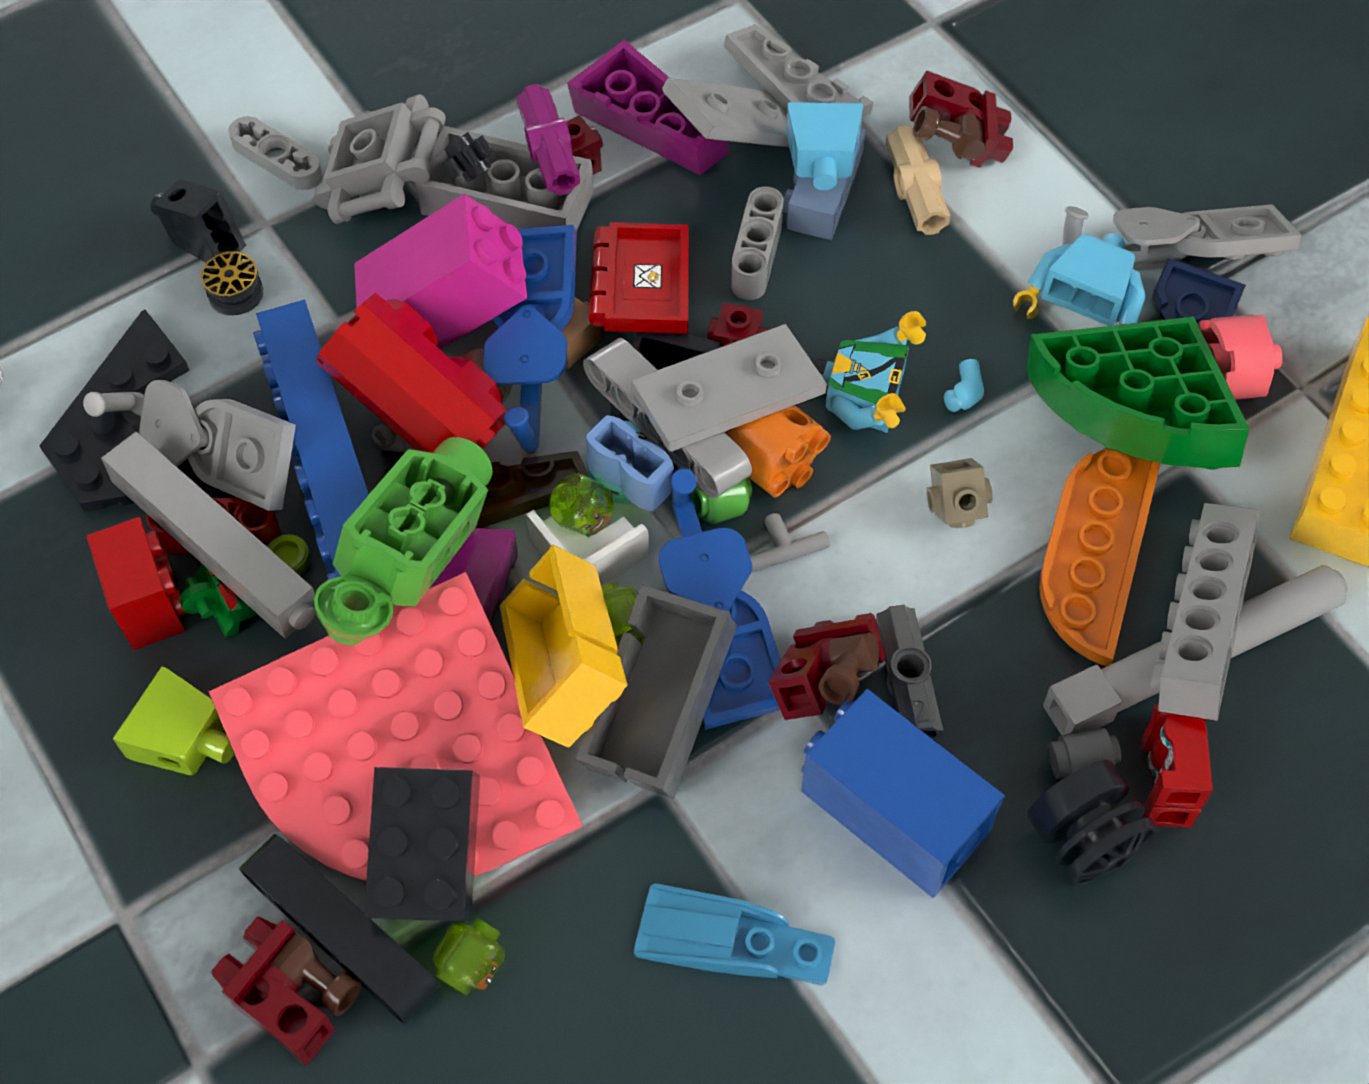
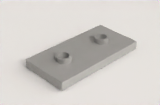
[662,77,789,147]
[631,324,827,452]

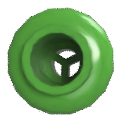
[691,477,752,524]

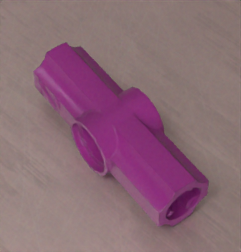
[516,84,580,196]

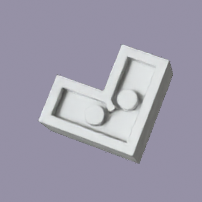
[526,509,649,586]

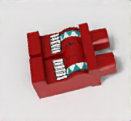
[1142,703,1213,828]

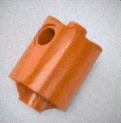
[724,405,831,498]

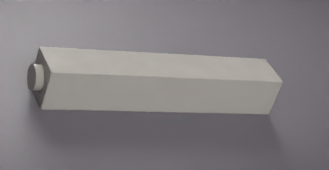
[101,432,316,639]

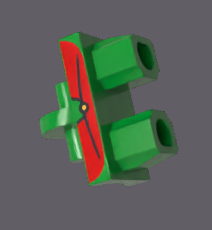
[179,563,258,638]

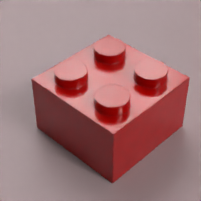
[86,517,186,650]

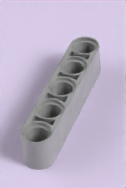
[583,338,752,499]

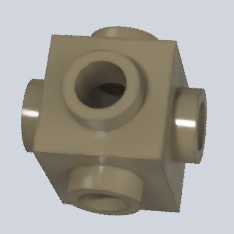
[926,458,993,528]

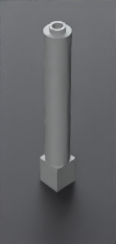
[1043,565,1348,735]

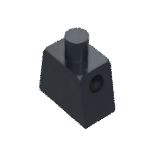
[151,180,246,263]

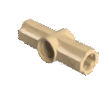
[886,124,951,235]

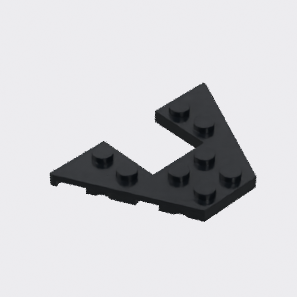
[39,309,219,512]

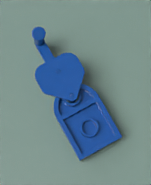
[483,225,577,453]
[659,468,781,730]

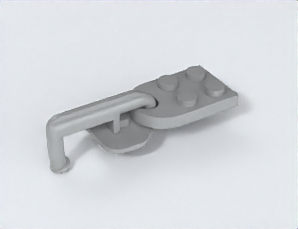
[1063,204,1302,270]
[83,380,296,511]

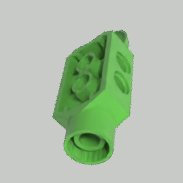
[314,437,492,645]

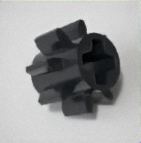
[442,132,493,183]

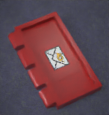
[588,222,689,334]

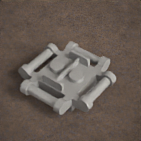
[313,94,446,224]

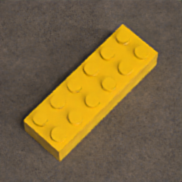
[1289,317,1369,567]

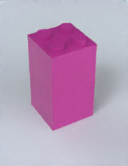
[354,194,527,349]

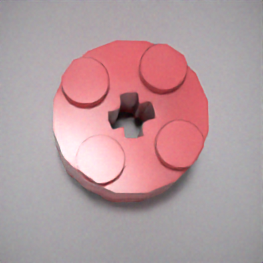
[1198,315,1282,400]

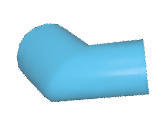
[944,359,984,412]

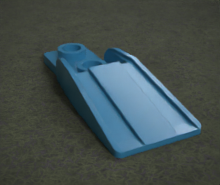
[634,883,835,985]

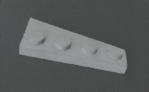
[724,24,874,117]

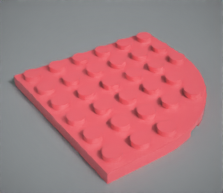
[209,572,584,881]

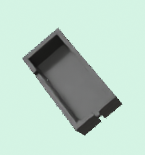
[575,585,737,799]

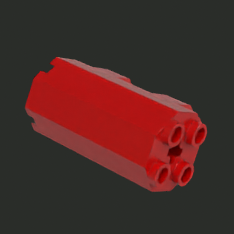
[316,293,506,453]

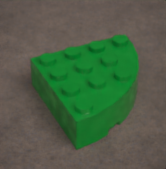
[1026,317,1250,470]

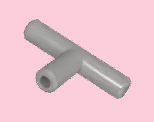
[750,513,830,573]

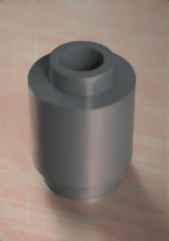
[1048,728,1121,779]

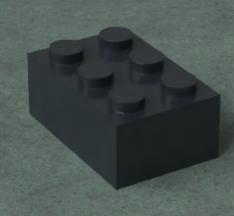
[364,767,480,922]

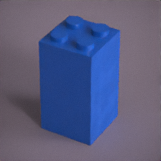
[801,689,1005,898]

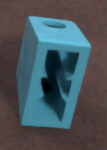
[786,102,863,191]

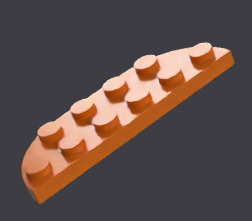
[1039,448,1160,667]

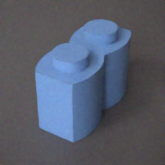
[586,415,673,511]

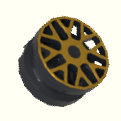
[201,252,264,315]

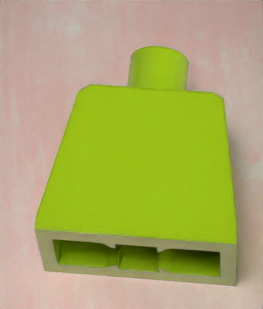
[113,666,234,775]

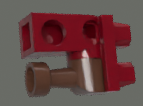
[909,70,1013,168]
[768,613,886,720]
[211,917,362,1066]

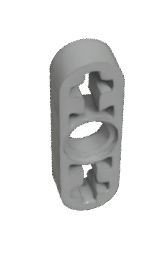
[228,116,323,190]

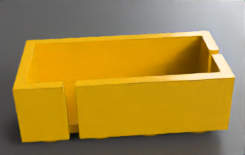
[500,544,627,748]

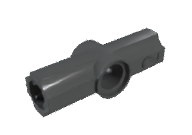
[876,604,943,740]

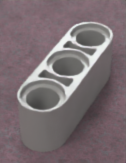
[731,186,783,300]

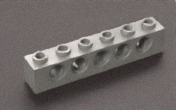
[1151,503,1259,721]

